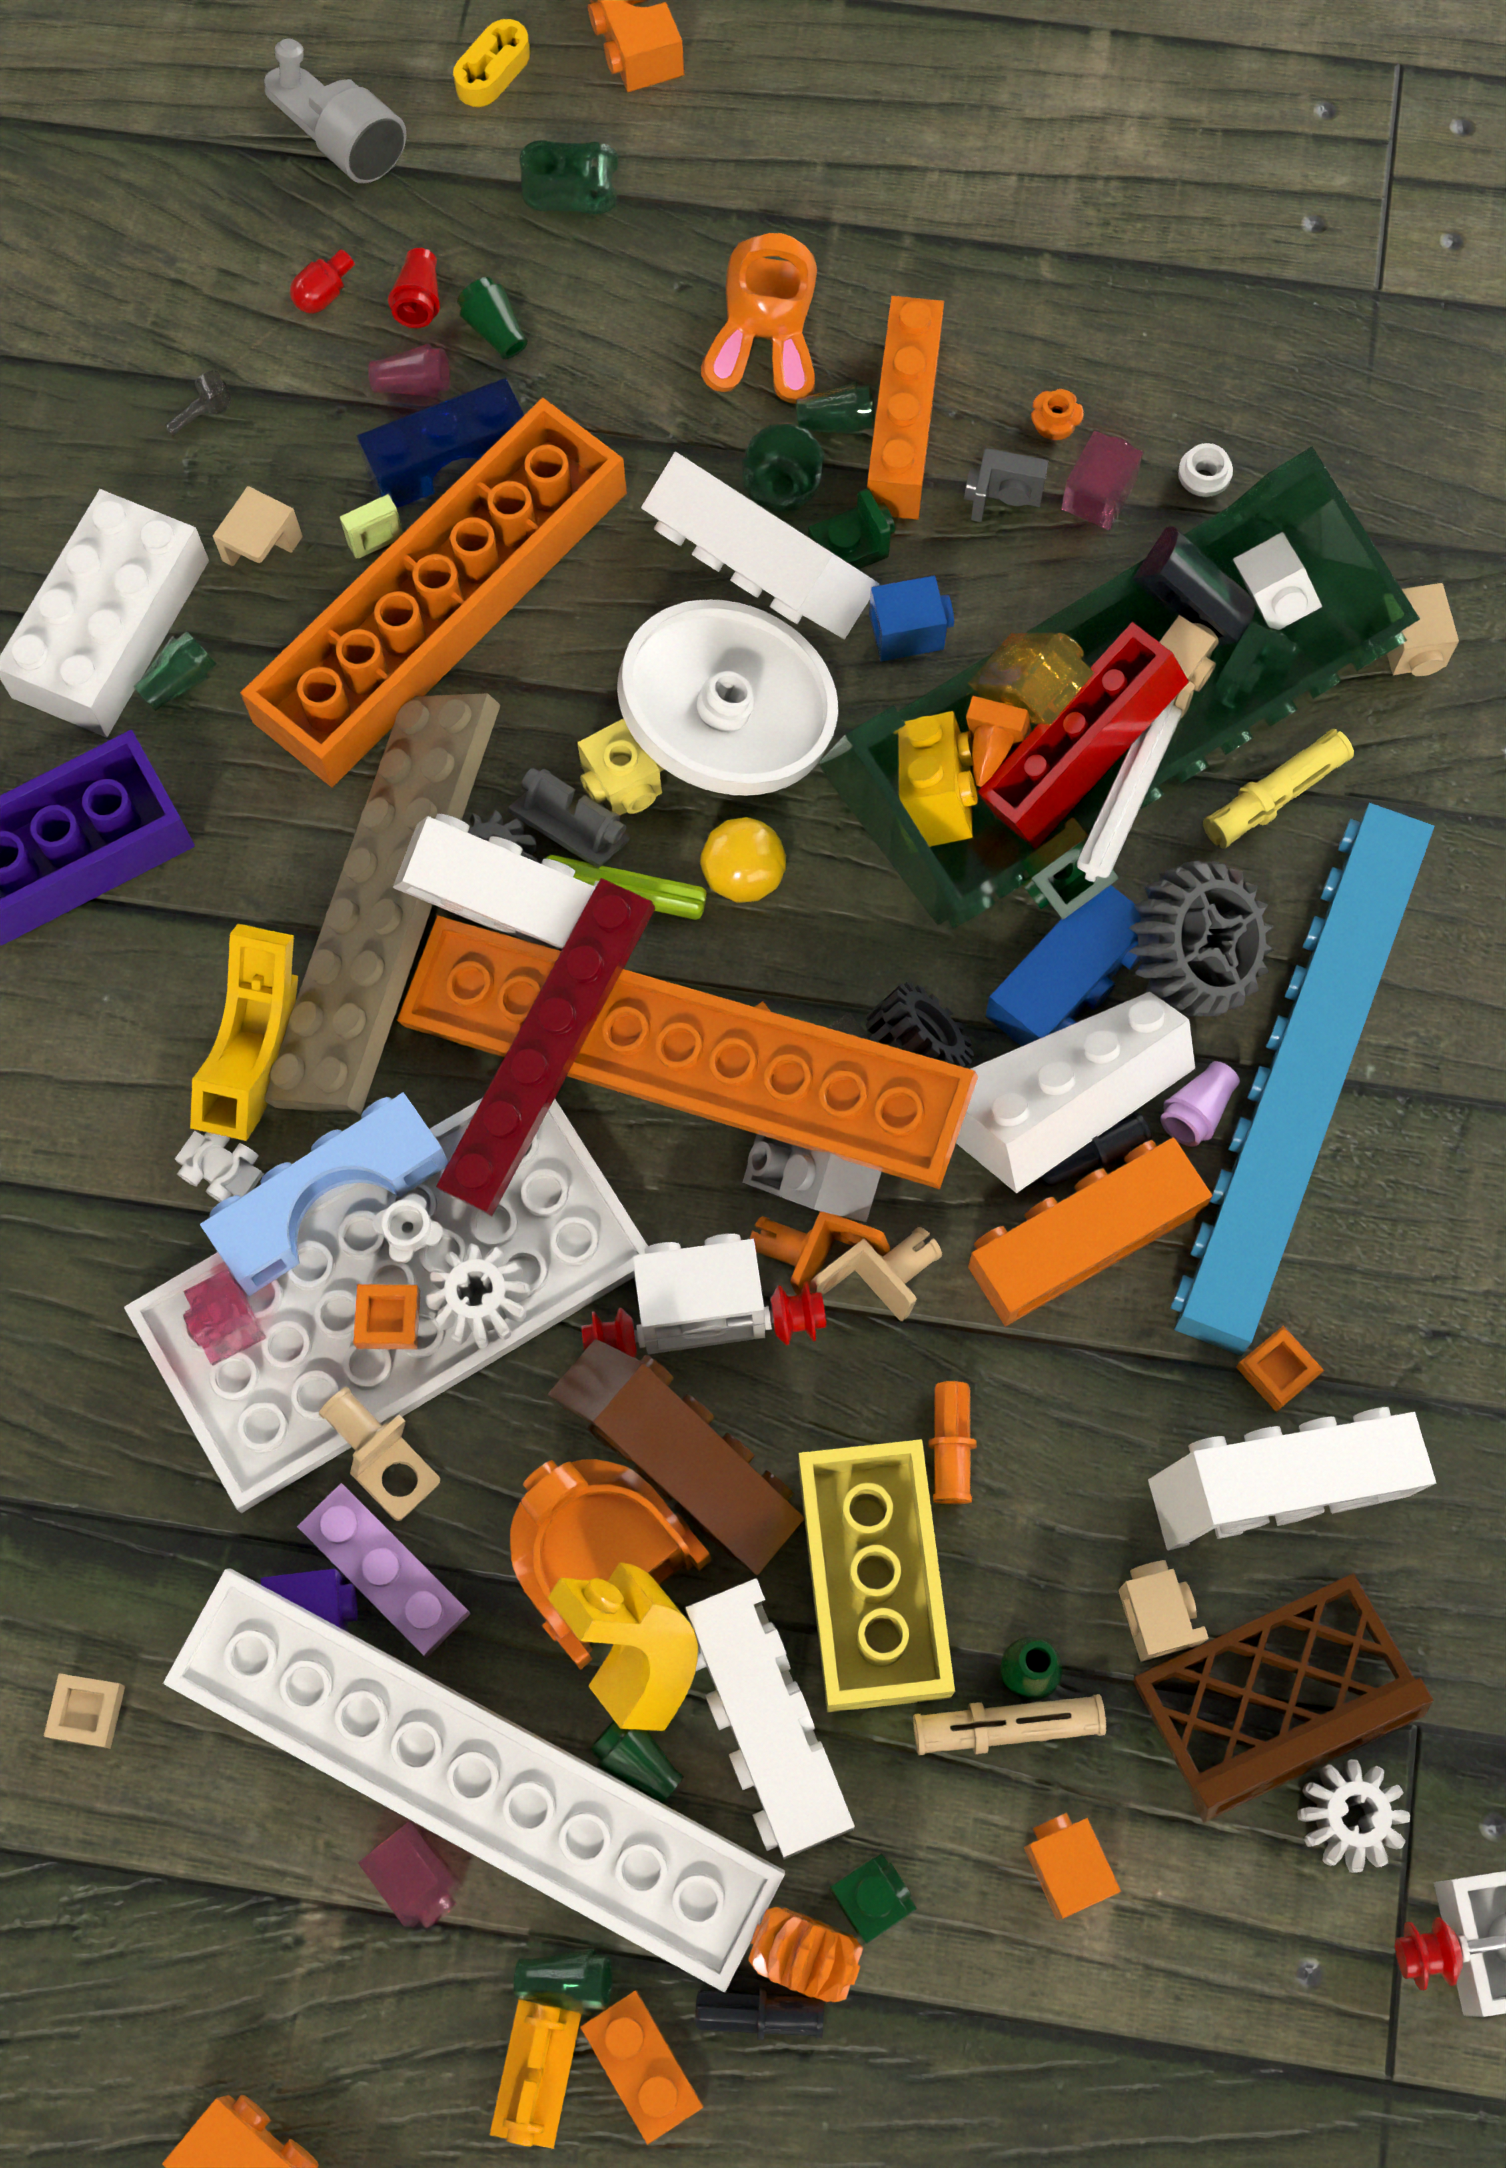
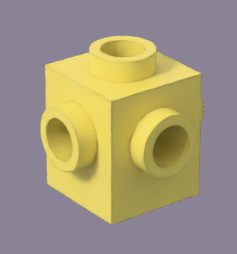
[577,718,665,816]

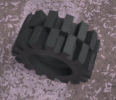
[865,982,974,1068]

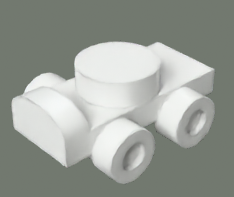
[175,1131,264,1202]

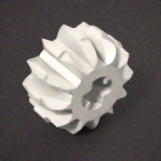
[426,1243,530,1348]
[1297,1759,1410,1873]

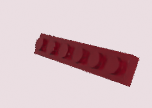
[436,878,655,1216]

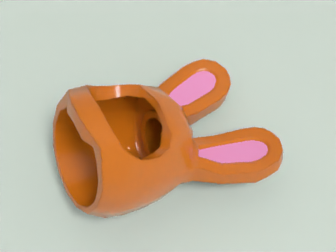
[701,233,817,404]

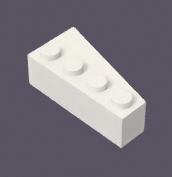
[641,452,880,640]
[956,992,1195,1193]
[1148,1407,1436,1550]
[685,1578,855,1860]

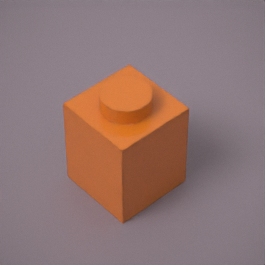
[1024,1813,1121,1920]

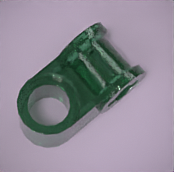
[519,140,619,214]

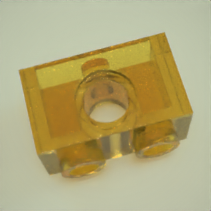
[968,632,1094,725]

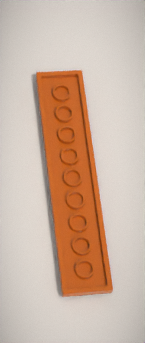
[397,915,978,1189]

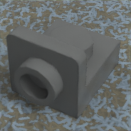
[964,448,1049,522]

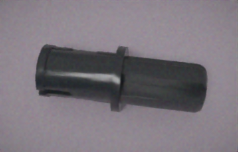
[1040,1113,1153,1186]
[695,1986,824,2040]

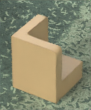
[213,486,303,566]

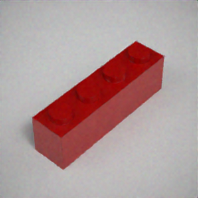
[977,622,1189,849]

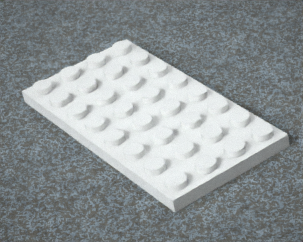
[124,1098,648,1513]

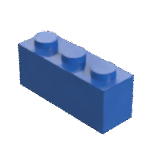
[985,885,1141,1047]

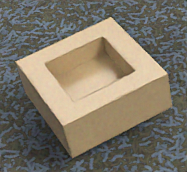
[44,1673,125,1749]

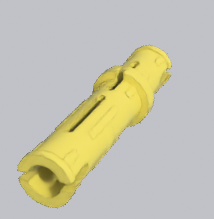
[1203,729,1354,849]

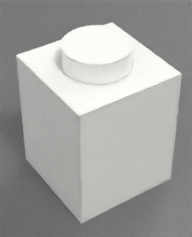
[1233,532,1322,634]

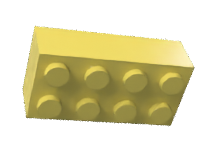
[798,1439,955,1713]

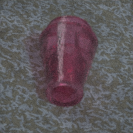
[368,343,450,398]

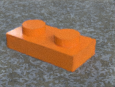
[580,1990,704,2145]

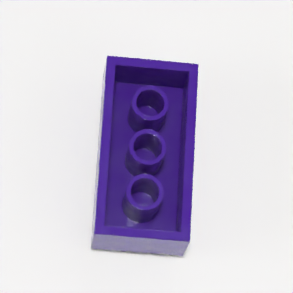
[0,729,195,946]

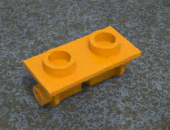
[490,1999,582,2149]

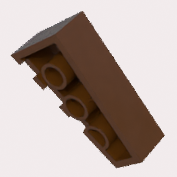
[547,1339,805,1576]

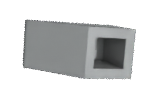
[742,1134,881,1222]

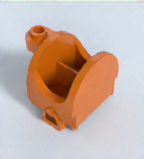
[510,1459,711,1670]

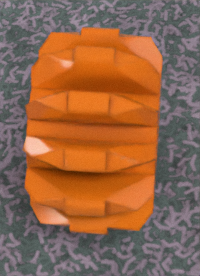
[748,1907,863,2002]

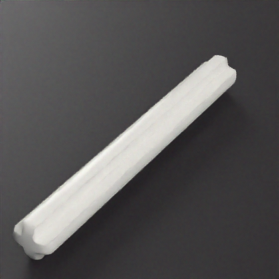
[1077,699,1182,882]

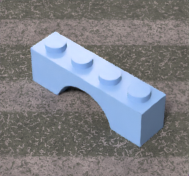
[200,1092,448,1297]

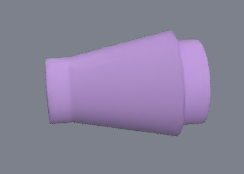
[1160,1061,1240,1147]

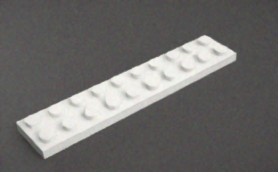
[163,1568,785,1993]

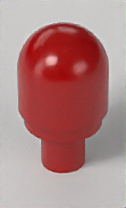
[290,249,355,314]

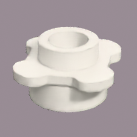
[373,1194,443,1263]

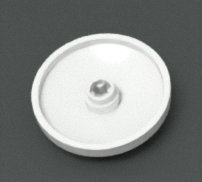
[617,599,838,796]

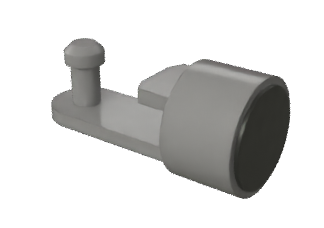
[264,39,406,183]

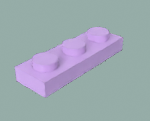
[297,1483,471,1658]

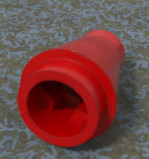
[388,248,440,328]

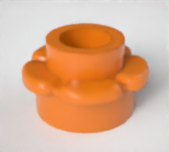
[1031,389,1084,440]

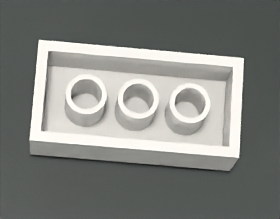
[0,489,209,737]

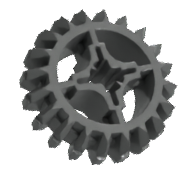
[1129,861,1274,1017]

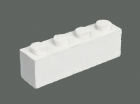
[392,814,599,951]

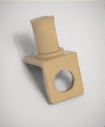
[809,1227,942,1321]
[319,1386,440,1521]

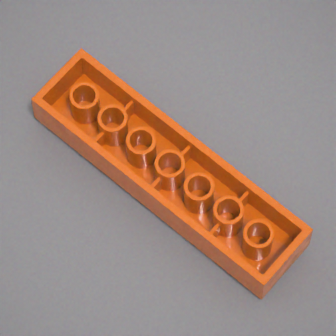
[240,397,627,788]

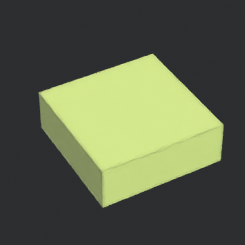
[340,494,403,559]

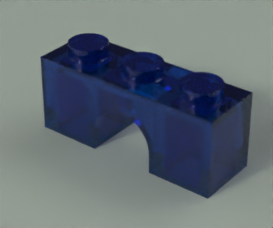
[357,378,524,508]

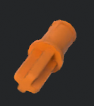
[928,1381,976,1504]

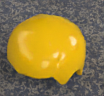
[700,817,786,903]

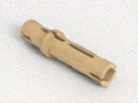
[913,1694,1106,1755]

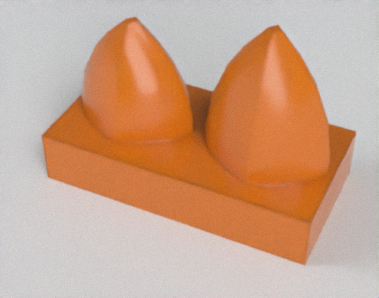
[966,696,1032,787]

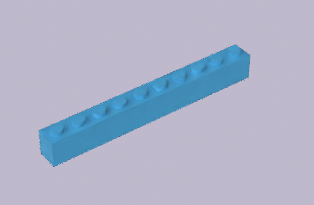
[1170,803,1435,1356]

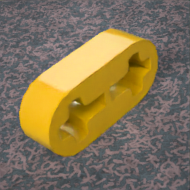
[453,19,530,107]

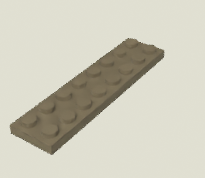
[265,693,501,1115]

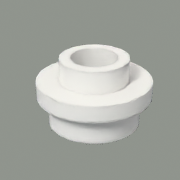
[1178,443,1233,497]

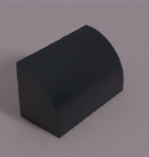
[1132,526,1255,646]

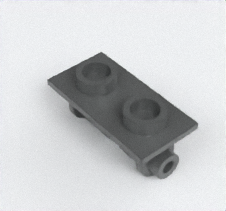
[507,768,630,869]

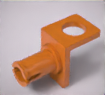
[750,1211,890,1295]

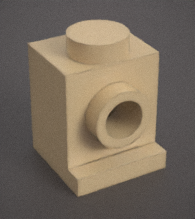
[1160,615,1219,718]
[1118,1560,1209,1662]

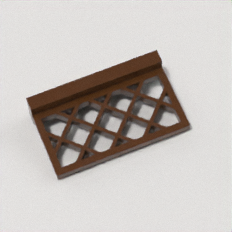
[1133,1573,1434,1823]

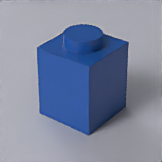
[869,575,954,661]

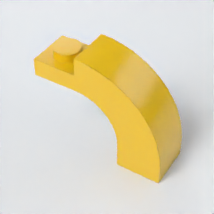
[190,924,298,1141]
[548,1562,698,1731]

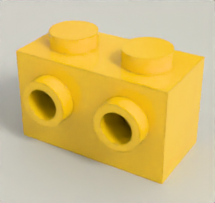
[898,711,977,849]

